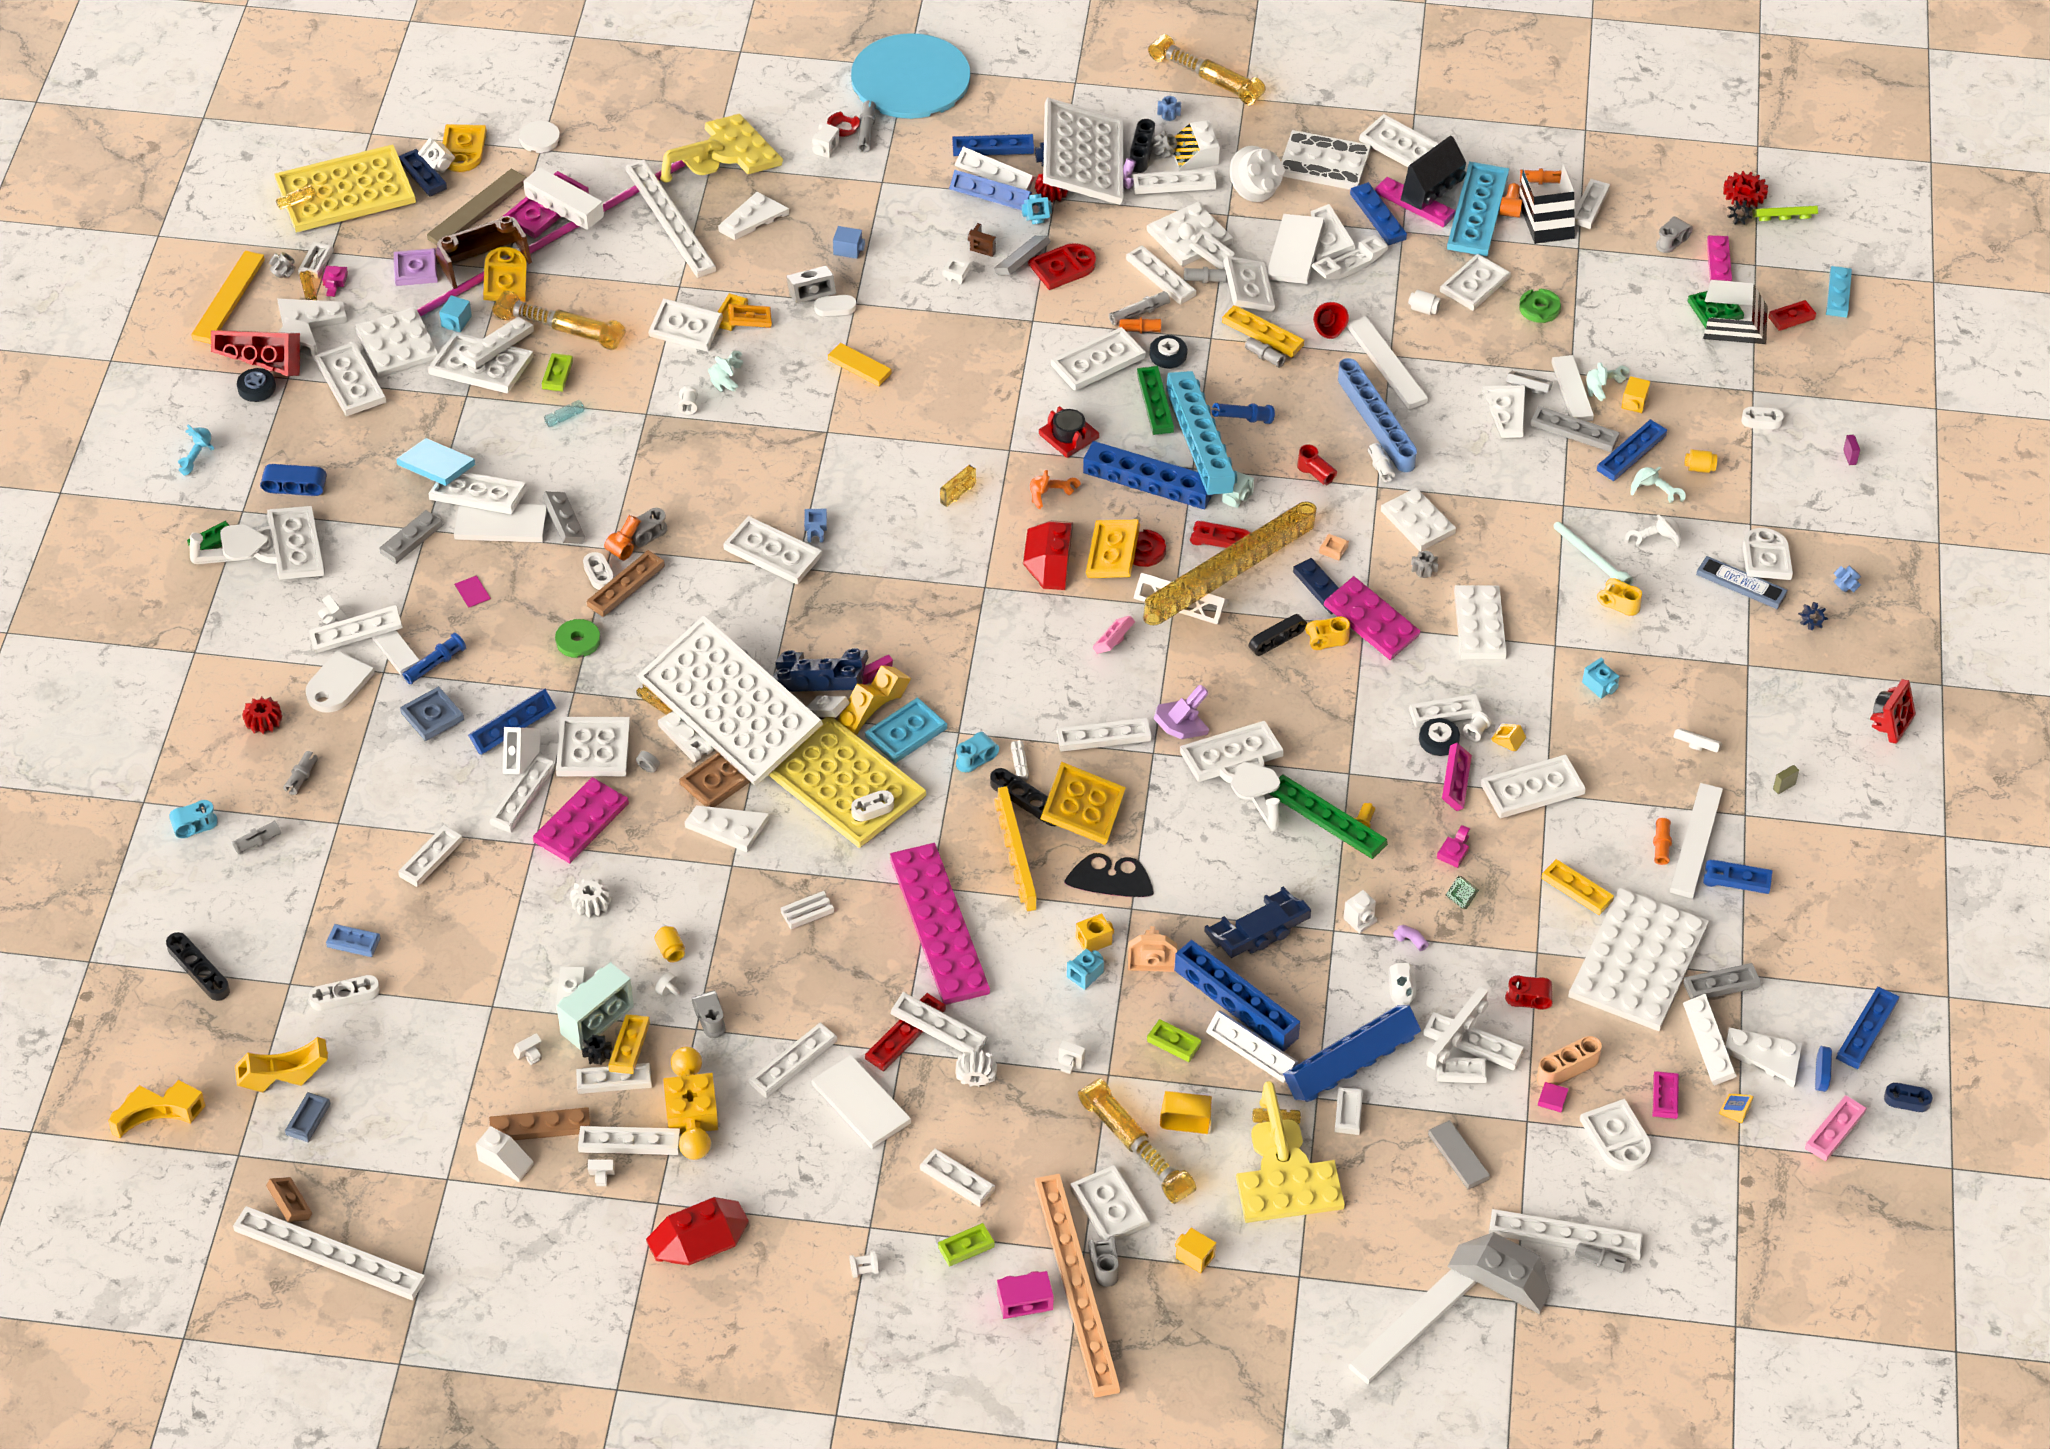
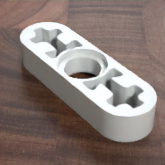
[309,975,380,1011]

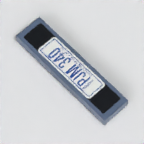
[1696,556,1788,609]

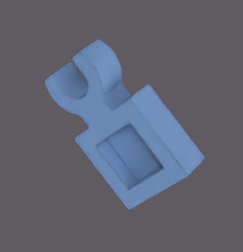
[804,509,827,542]

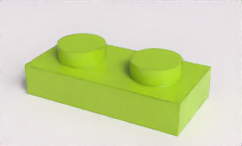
[542,353,573,392]
[1147,1019,1202,1062]
[938,1223,995,1267]

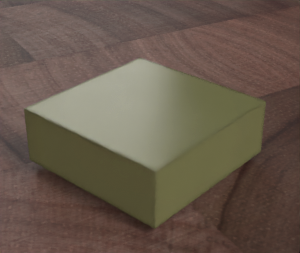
[1773,765,1799,794]

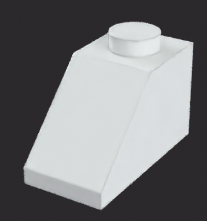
[278,317,318,361]
[503,727,540,774]
[476,1126,534,1182]

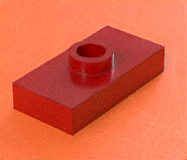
[1768,300,1816,331]

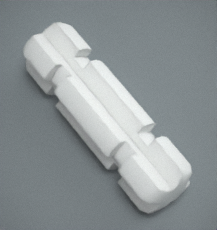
[1011,740,1029,781]

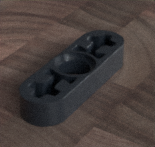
[1248,614,1307,656]

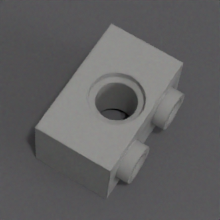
[786,266,836,304]

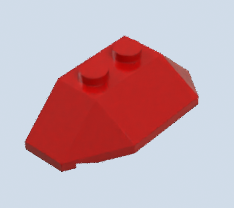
[1023,520,1073,590]
[646,1197,749,1266]

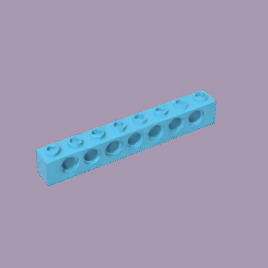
[1166,371,1237,495]

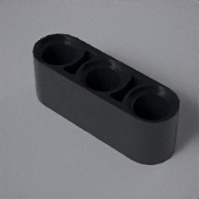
[1130,119,1155,173]

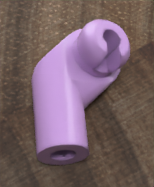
[1123,158,1136,189]
[1393,925,1429,951]

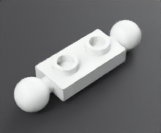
[1178,223,1235,269]

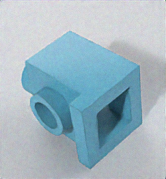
[1582,657,1620,699]
[1067,948,1104,990]

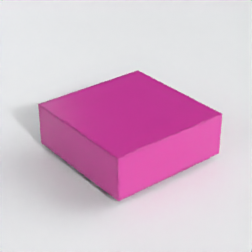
[1538,1082,1568,1113]

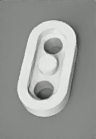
[583,552,614,590]

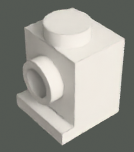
[812,123,839,158]
[418,138,455,173]
[1344,890,1377,934]

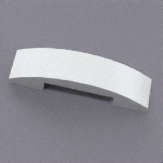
[1312,235,1388,279]

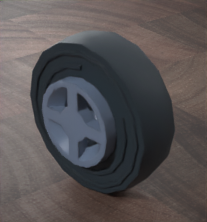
[236,368,276,402]

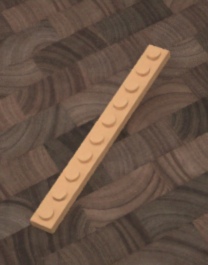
[1035,1174,1120,1398]

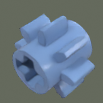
[1157,96,1181,121]
[1833,565,1861,593]

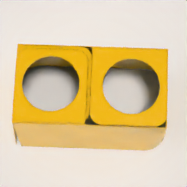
[1160,1091,1212,1134]

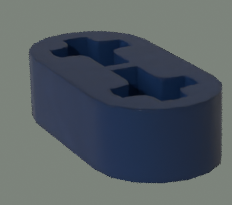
[1884,1083,1933,1112]

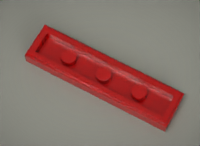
[865,993,946,1072]

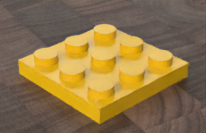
[1040,761,1126,845]

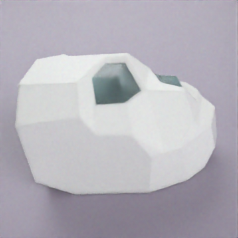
[1389,963,1416,1005]

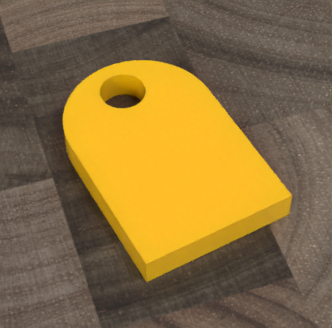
[442,124,487,172]
[483,247,527,302]

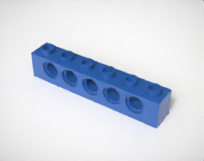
[1083,441,1213,510]
[1174,940,1300,1052]

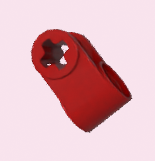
[1505,975,1553,1010]

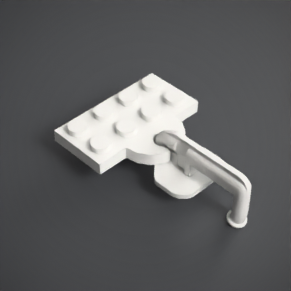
[190,506,324,580]
[1180,721,1283,831]

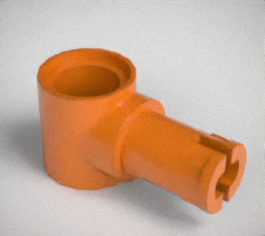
[1499,183,1522,218]
[604,515,641,561]

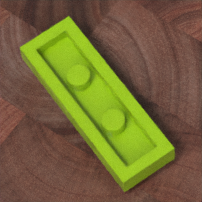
[1752,206,1818,221]

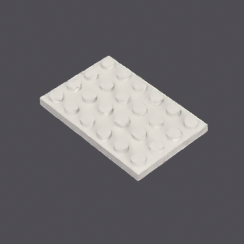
[1043,97,1123,205]
[1568,888,1709,1031]

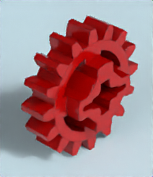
[1723,171,1768,207]

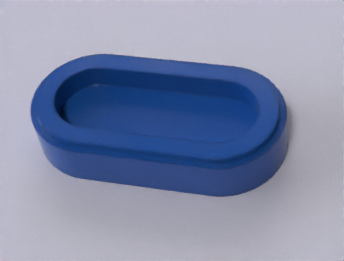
[1815,1046,1832,1092]

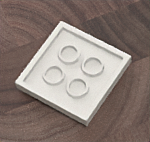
[1147,202,1233,267]
[355,307,438,378]
[556,717,630,776]

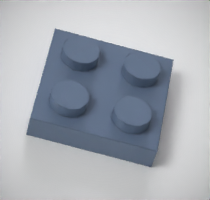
[400,686,464,741]

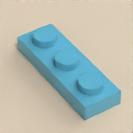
[1826,266,1852,318]

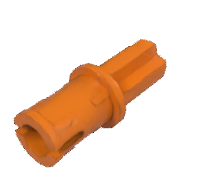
[1119,317,1161,334]

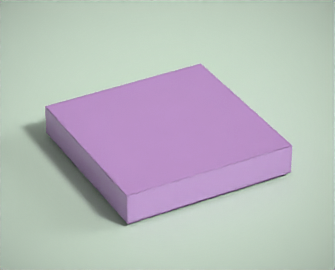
[394,248,438,286]

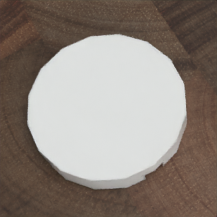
[519,121,560,153]

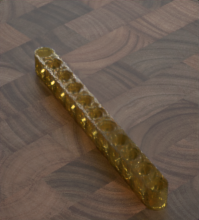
[1143,502,1317,626]

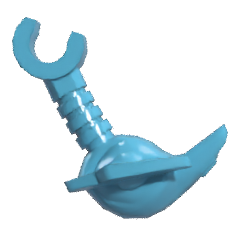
[178,424,215,476]

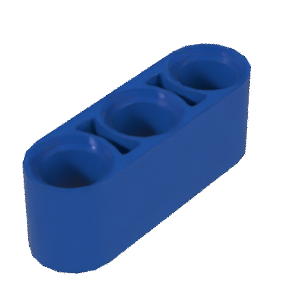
[260,464,327,496]

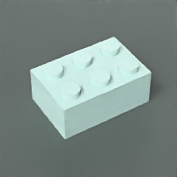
[557,962,634,1050]

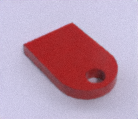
[1029,243,1096,290]

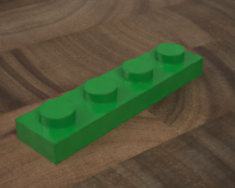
[1137,366,1174,435]

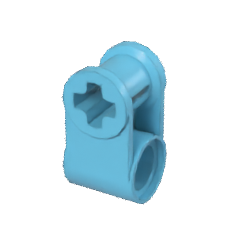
[956,732,1000,773]
[169,800,218,839]

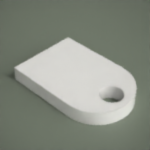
[1743,528,1793,580]
[306,651,375,712]
[1580,1099,1651,1171]

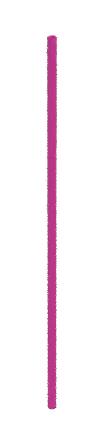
[417,160,686,317]

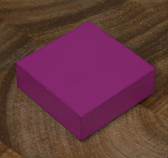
[1843,434,1860,465]

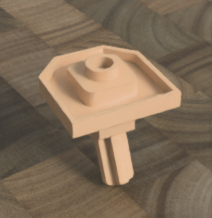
[1128,926,1177,972]

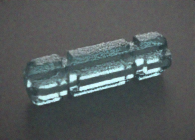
[544,400,584,427]

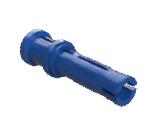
[1212,403,1275,424]
[402,633,466,684]

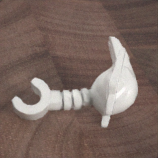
[1625,514,1681,550]

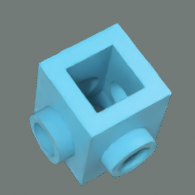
[1021,194,1052,224]

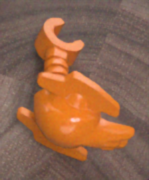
[1030,470,1081,509]

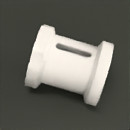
[678,386,698,415]
[1463,711,1491,742]
[849,1251,879,1278]

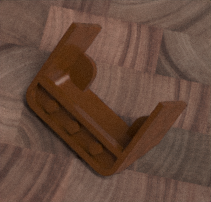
[436,216,532,289]

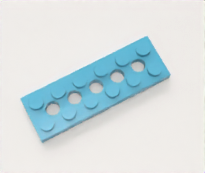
[1447,161,1509,257]

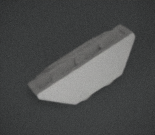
[1448,1232,1550,1314]

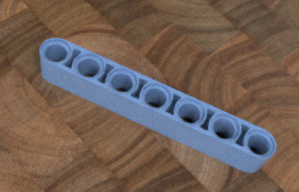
[1338,358,1417,472]

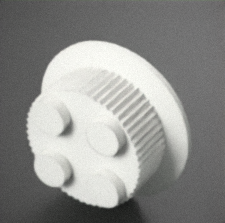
[1230,146,1285,202]

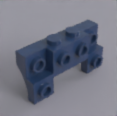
[772,648,869,692]
[1204,886,1311,958]

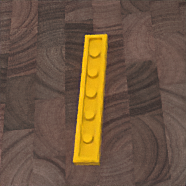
[191,250,265,344]

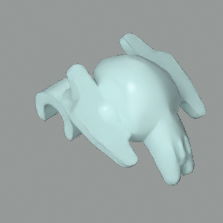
[708,351,743,392]
[1586,363,1630,401]
[1631,466,1686,503]

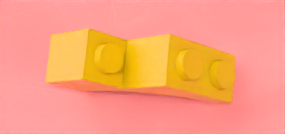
[837,666,911,735]
[235,1037,328,1093]
[108,1080,206,1138]

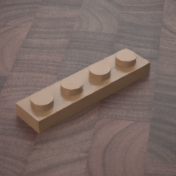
[587,550,665,617]
[489,1107,590,1140]

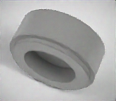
[636,751,660,773]

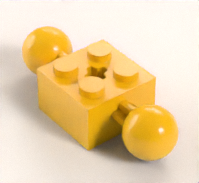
[663,1046,718,1160]

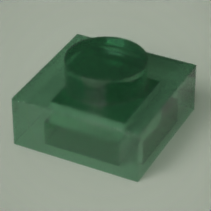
[1446,876,1479,909]

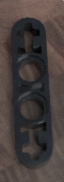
[990,768,1056,827]
[166,932,230,1001]

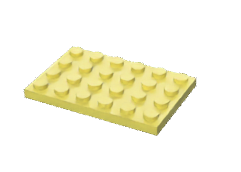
[274,144,416,233]
[769,717,926,848]

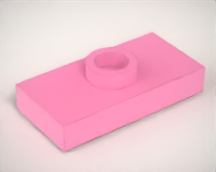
[1093,616,1135,654]

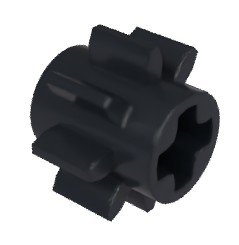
[1727,200,1753,225]
[582,1034,612,1065]

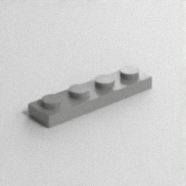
[1530,406,1620,452]

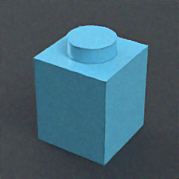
[439,296,472,332]

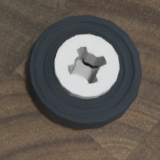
[1149,335,1188,369]
[1419,718,1460,756]

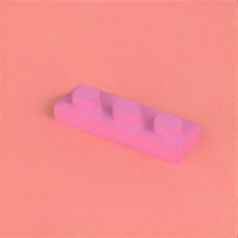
[1805,1095,1867,1161]

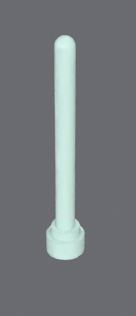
[1554,522,1633,585]

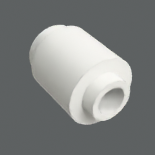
[1408,289,1441,315]

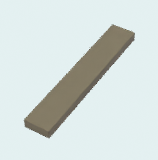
[427,168,527,245]

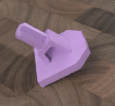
[1154,685,1210,739]

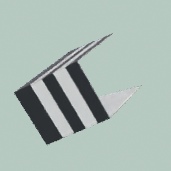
[1519,164,1575,244]
[1703,280,1768,344]

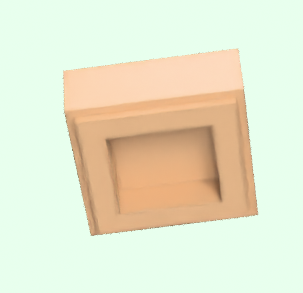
[1319,534,1349,561]

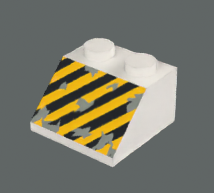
[1173,120,1220,171]

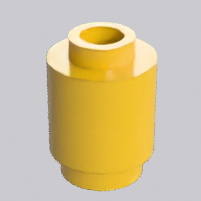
[1684,449,1717,473]
[654,926,685,962]

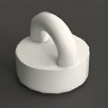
[655,972,680,997]

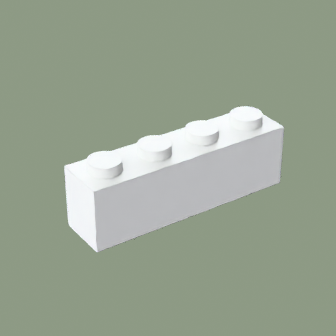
[524,167,604,230]

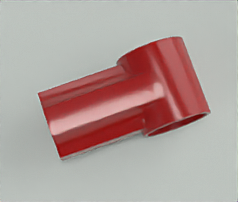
[1297,444,1337,486]

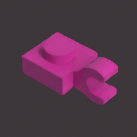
[322,266,348,297]
[1437,825,1470,868]

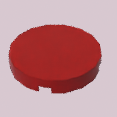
[1133,529,1166,567]

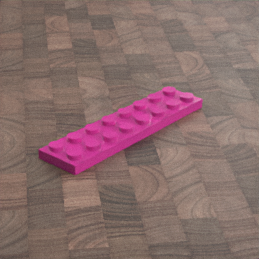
[890,843,990,1005]

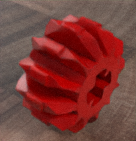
[1035,174,1068,203]
[242,696,283,735]

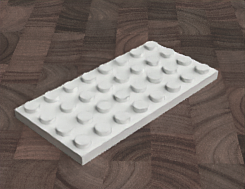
[637,615,823,786]

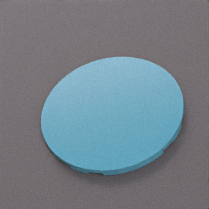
[851,33,970,119]

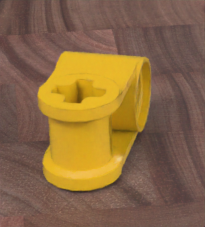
[1597,578,1642,616]
[1305,616,1350,650]

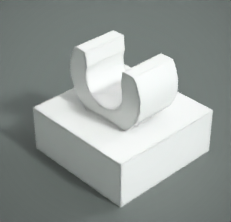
[943,257,970,284]
[318,595,349,625]
[513,1033,541,1065]
[1059,1041,1085,1074]
[588,1160,615,1186]

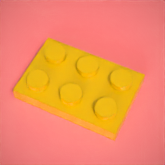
[1086,519,1140,578]

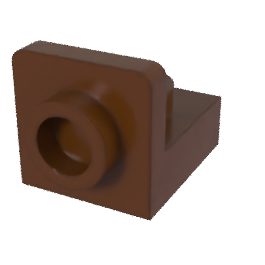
[968,223,996,257]

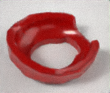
[827,111,860,137]

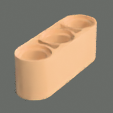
[1537,1036,1602,1086]

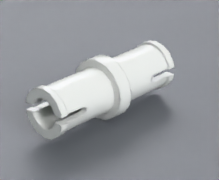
[1368,443,1395,482]

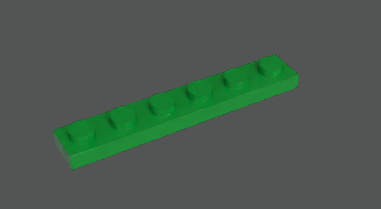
[1268,774,1388,859]

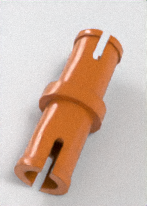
[1520,168,1561,185]
[1653,818,1672,865]

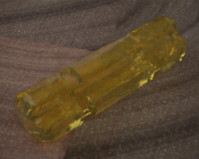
[276,185,316,210]
[299,270,317,300]
[1252,1108,1301,1124]

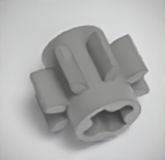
[1152,131,1177,158]
[269,252,296,278]
[1411,551,1439,578]

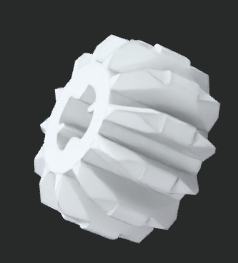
[570,877,611,918]
[956,1050,997,1087]

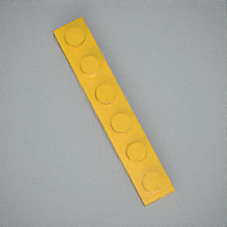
[994,786,1036,911]

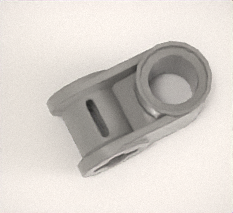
[1656,216,1693,253]
[632,508,667,547]
[691,990,726,1038]
[1088,1237,1119,1287]

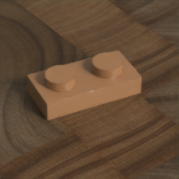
[266,1177,312,1222]

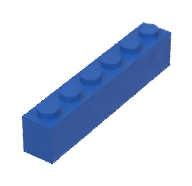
[1282,1005,1421,1102]

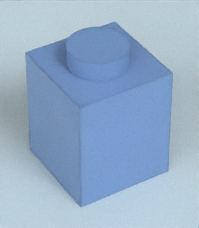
[833,226,865,259]

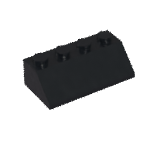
[1400,135,1466,210]

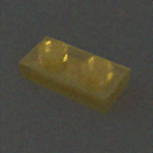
[940,464,976,507]

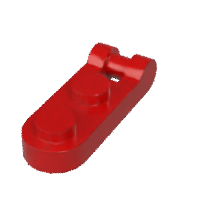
[1190,521,1253,551]

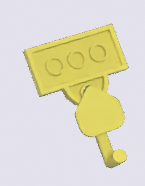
[660,114,783,183]
[1236,1081,1345,1223]

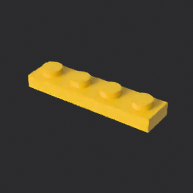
[1222,305,1304,358]

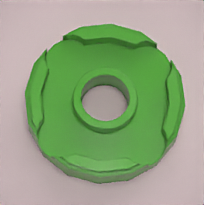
[1519,289,1561,323]
[555,619,600,658]

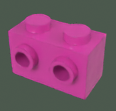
[997,1271,1054,1319]

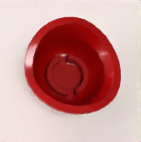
[1313,302,1349,339]

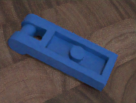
[1703,860,1773,894]

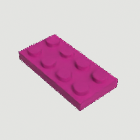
[503,171,589,239]
[1324,576,1421,660]
[533,777,629,864]

